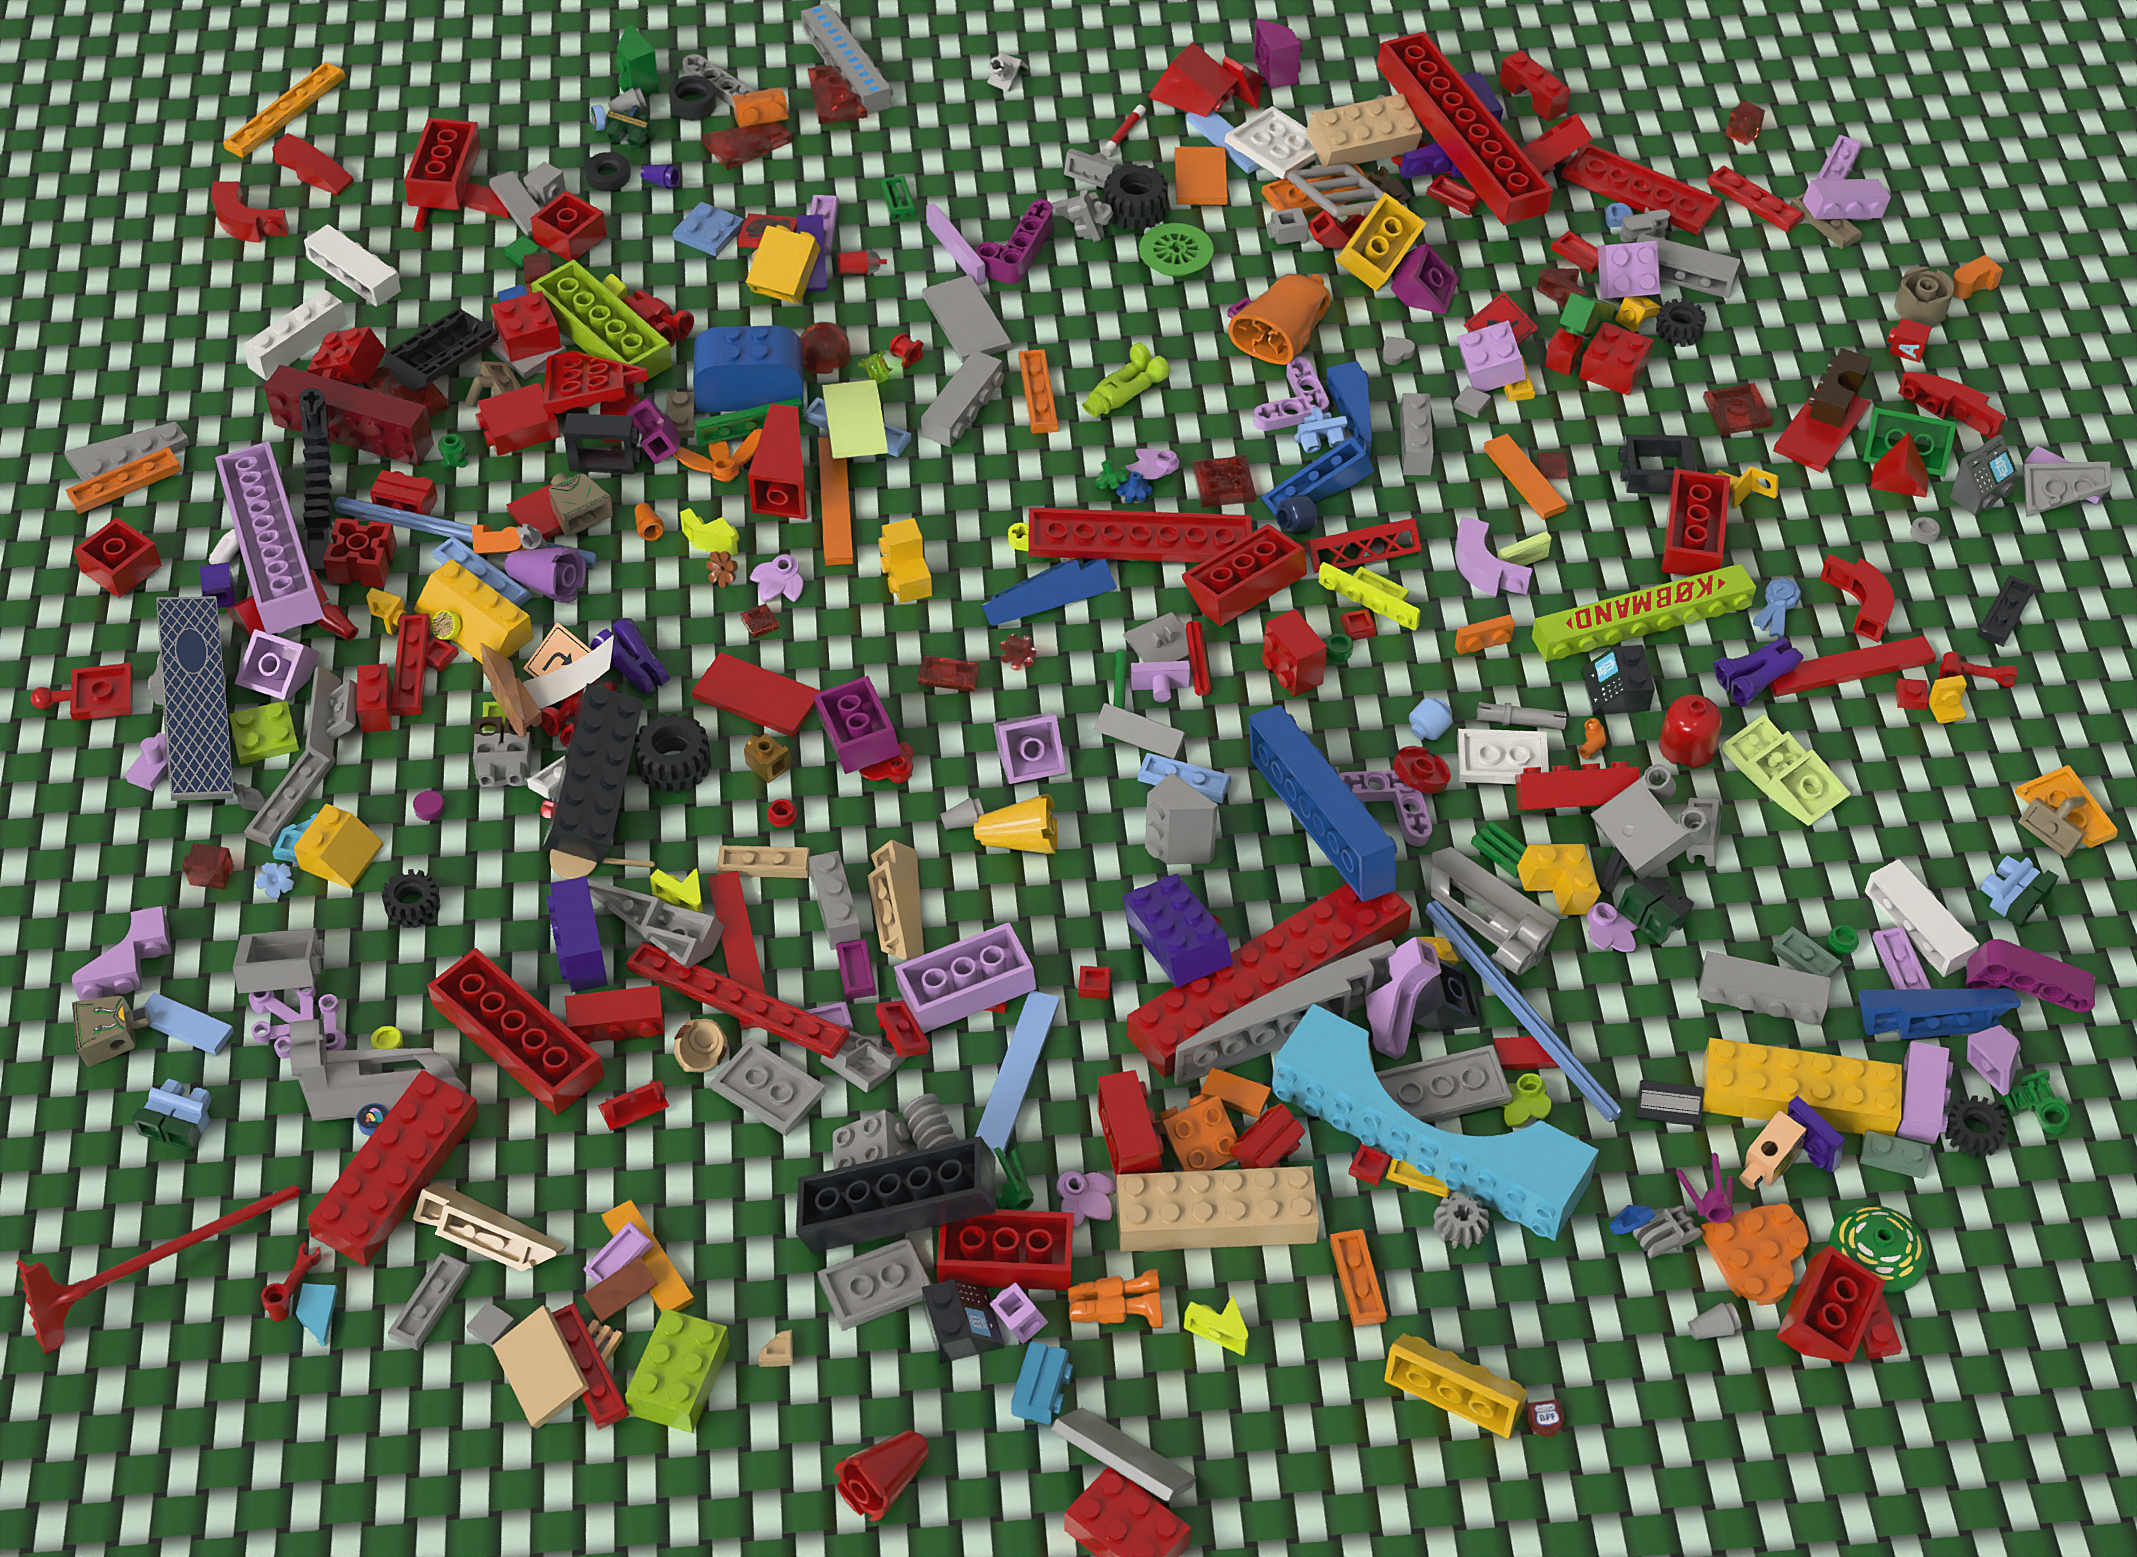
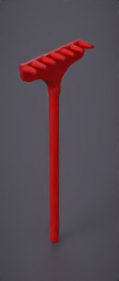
[16,1185,301,1355]

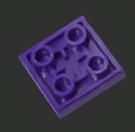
[1787,1095,1845,1174]

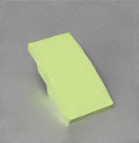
[822,380,888,459]
[1720,714,1851,826]

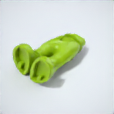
[1082,342,1171,418]

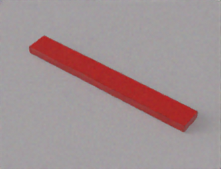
[625,941,850,1059]

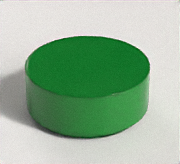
[1325,633,1353,661]

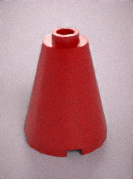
[834,1430,929,1521]

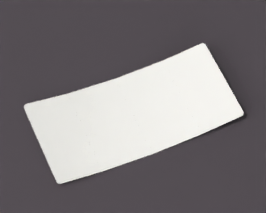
[523,635,614,709]

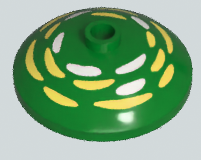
[1828,1205,1929,1295]

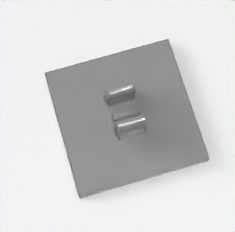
[1123,612,1190,662]

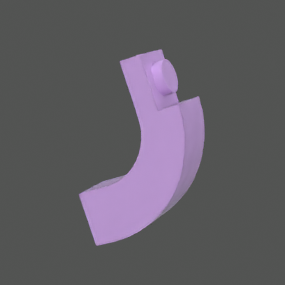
[1455,516,1533,596]

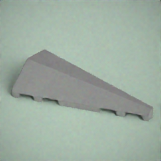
[587,879,725,968]

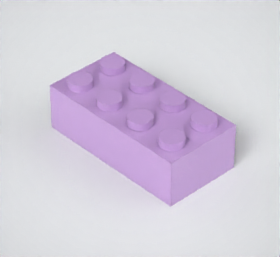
[894,922,1036,1033]

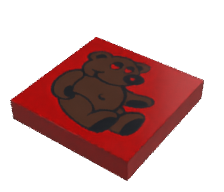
[738,213,798,249]

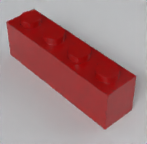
[1515,761,1639,810]

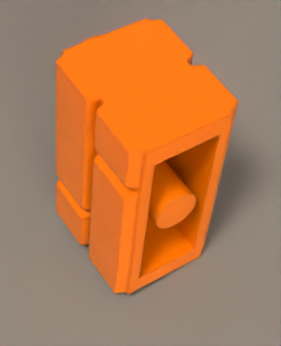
[732,87,788,127]

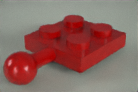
[30,663,133,721]

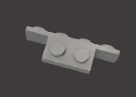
[306,665,357,763]

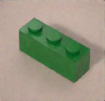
[1559,292,1617,338]

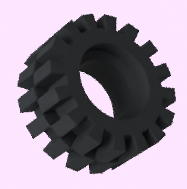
[1656,298,1706,347]
[381,869,440,928]
[1945,1095,2008,1158]

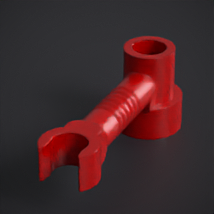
[1938,651,2018,687]
[261,1242,322,1322]

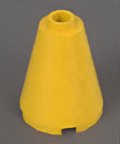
[974,794,1058,854]

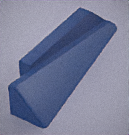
[982,559,1116,626]
[1859,988,2021,1039]

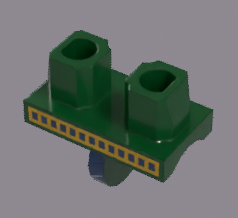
[606,105,655,149]

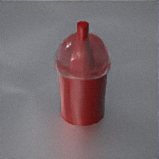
[837,249,887,275]

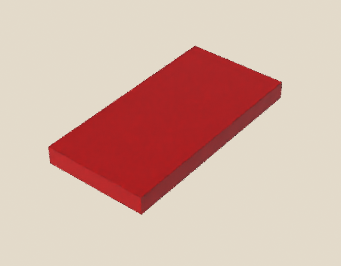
[1773,388,1871,473]
[691,652,821,738]

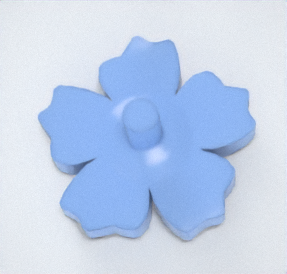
[255,862,294,899]

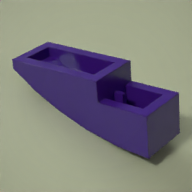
[797,214,827,292]

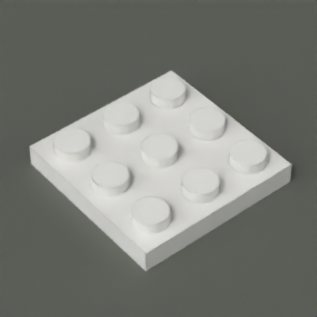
[1225,106,1318,180]

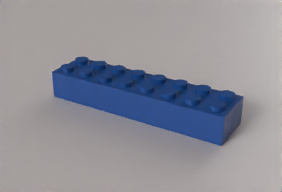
[1249,705,1398,902]

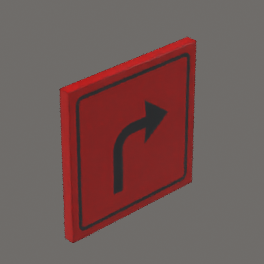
[1463,291,1538,346]

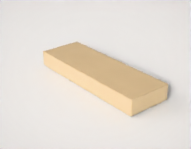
[717,845,810,878]

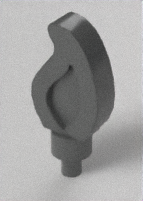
[233,782,265,812]

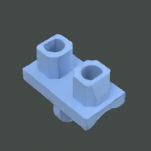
[1294,407,1347,453]

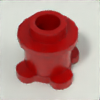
[890,333,923,369]

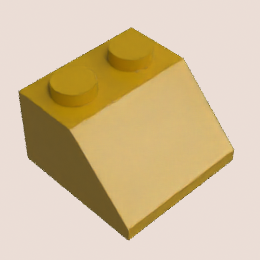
[293,804,384,889]

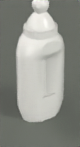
[209,529,240,565]

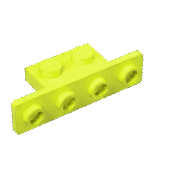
[1319,562,1420,631]

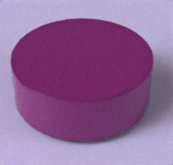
[413,791,444,821]

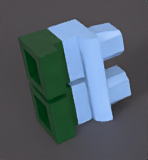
[1980,855,2059,928]
[132,1079,212,1152]

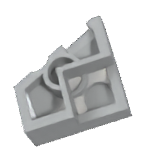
[820,1031,907,1093]

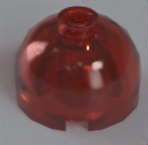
[800,322,851,374]

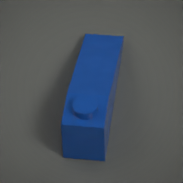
[1326,361,1372,460]
[1261,436,1374,518]

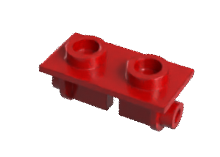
[598,1080,670,1131]

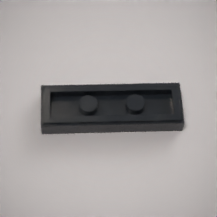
[1977,575,2036,647]

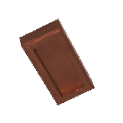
[583,1256,658,1323]

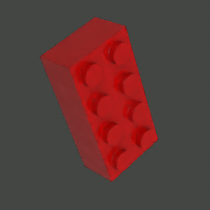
[404,118,481,210]
[1661,469,1730,576]
[937,1209,1074,1291]

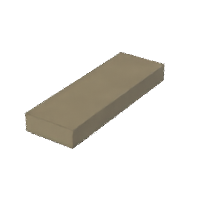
[1790,192,1862,249]

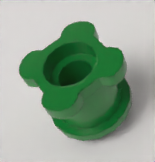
[438,434,468,469]

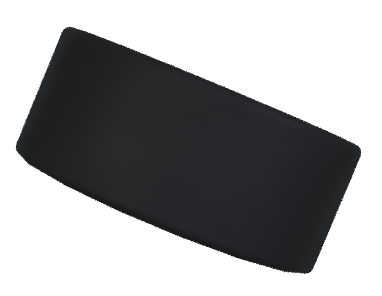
[668,75,717,120]

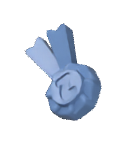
[1753,577,1801,638]

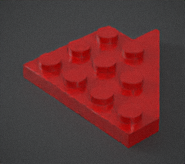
[543,351,649,414]

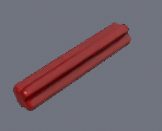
[1185,621,1211,696]

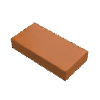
[1200,1067,1271,1119]

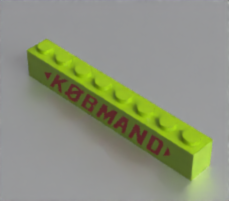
[1532,563,1757,662]

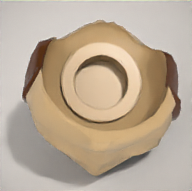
[674,1018,728,1072]

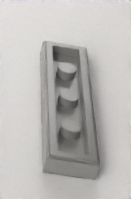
[244,749,336,848]

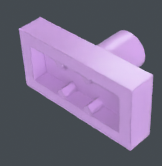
[1131,661,1190,702]
[125,732,168,791]

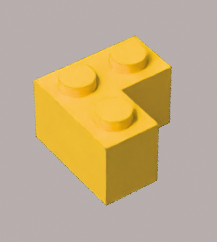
[878,518,932,603]
[1517,844,1601,915]

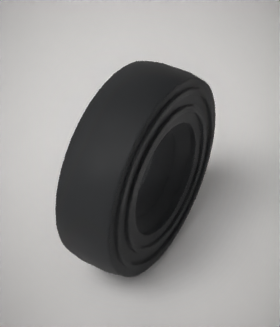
[584,152,631,191]

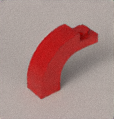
[211,181,289,243]
[1820,554,1894,643]

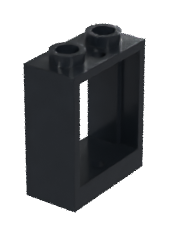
[563,413,642,474]
[1618,434,1696,494]

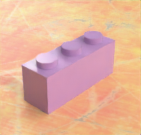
[1803,179,1891,219]
[1896,1041,1953,1144]

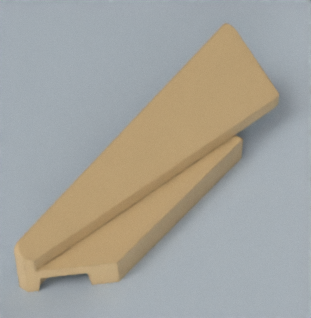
[867,840,924,961]
[413,1183,566,1271]

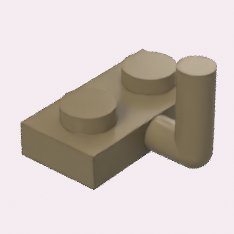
[465,361,521,406]
[2018,796,2087,858]

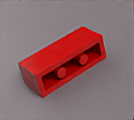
[565,985,665,1044]

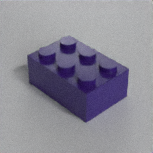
[546,876,608,993]

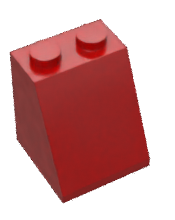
[1148,42,1238,117]

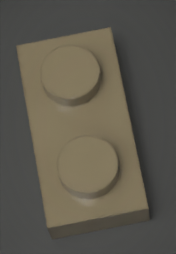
[667,391,695,438]

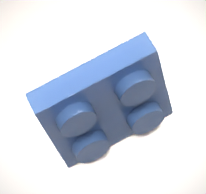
[672,201,744,257]

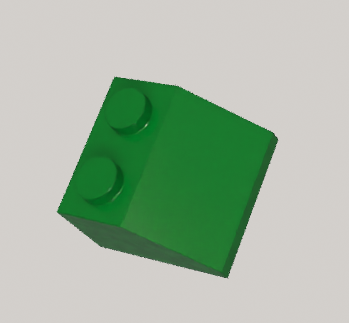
[616,24,659,96]

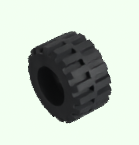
[1104,164,1168,230]
[634,713,711,793]

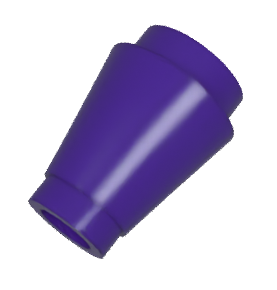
[640,164,680,189]

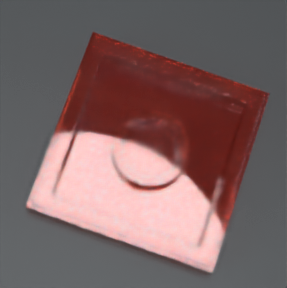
[1703,383,1774,436]

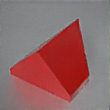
[1223,56,1265,109]
[1871,432,1929,498]

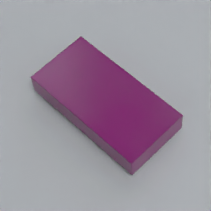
[836,939,876,1000]

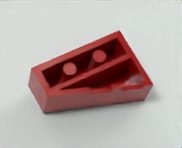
[1521,113,1593,176]

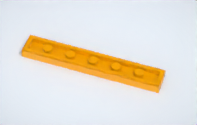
[223,62,345,158]

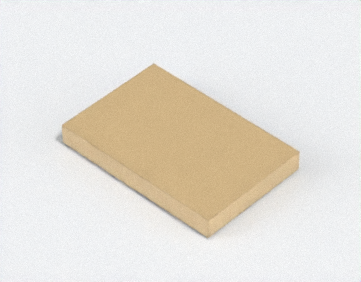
[492,1305,590,1429]

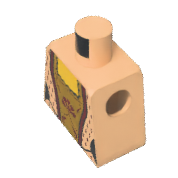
[1739,1110,1806,1190]

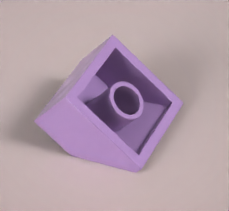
[234,629,320,701]
[993,712,1067,784]

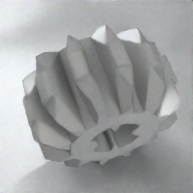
[1434,1192,1489,1250]

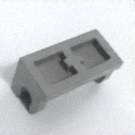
[1686,798,1721,866]

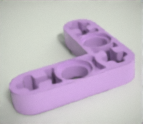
[1253,357,1329,431]
[1338,770,1432,847]

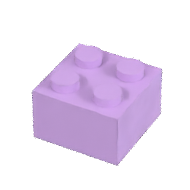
[1598,241,1660,298]
[1457,321,1526,392]

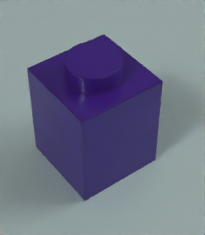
[200,562,236,609]

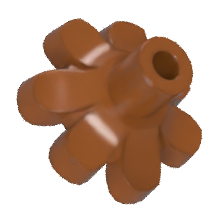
[706,551,738,588]

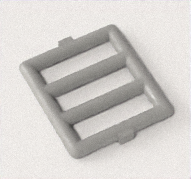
[1287,163,1384,217]

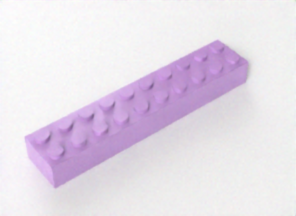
[215,441,324,635]

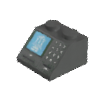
[1950,434,2018,516]

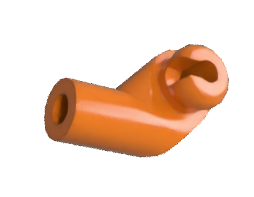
[1578,718,1606,760]

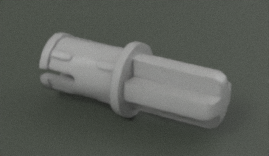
[516,523,548,550]

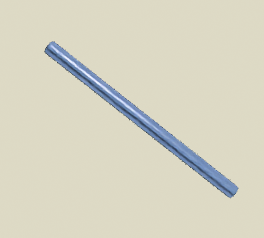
[334,496,597,569]
[1425,900,1622,1122]

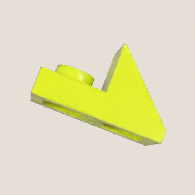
[650,868,703,913]
[1184,1295,1249,1356]

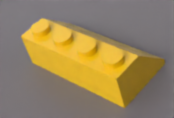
[414,559,534,663]
[1384,1333,1528,1439]

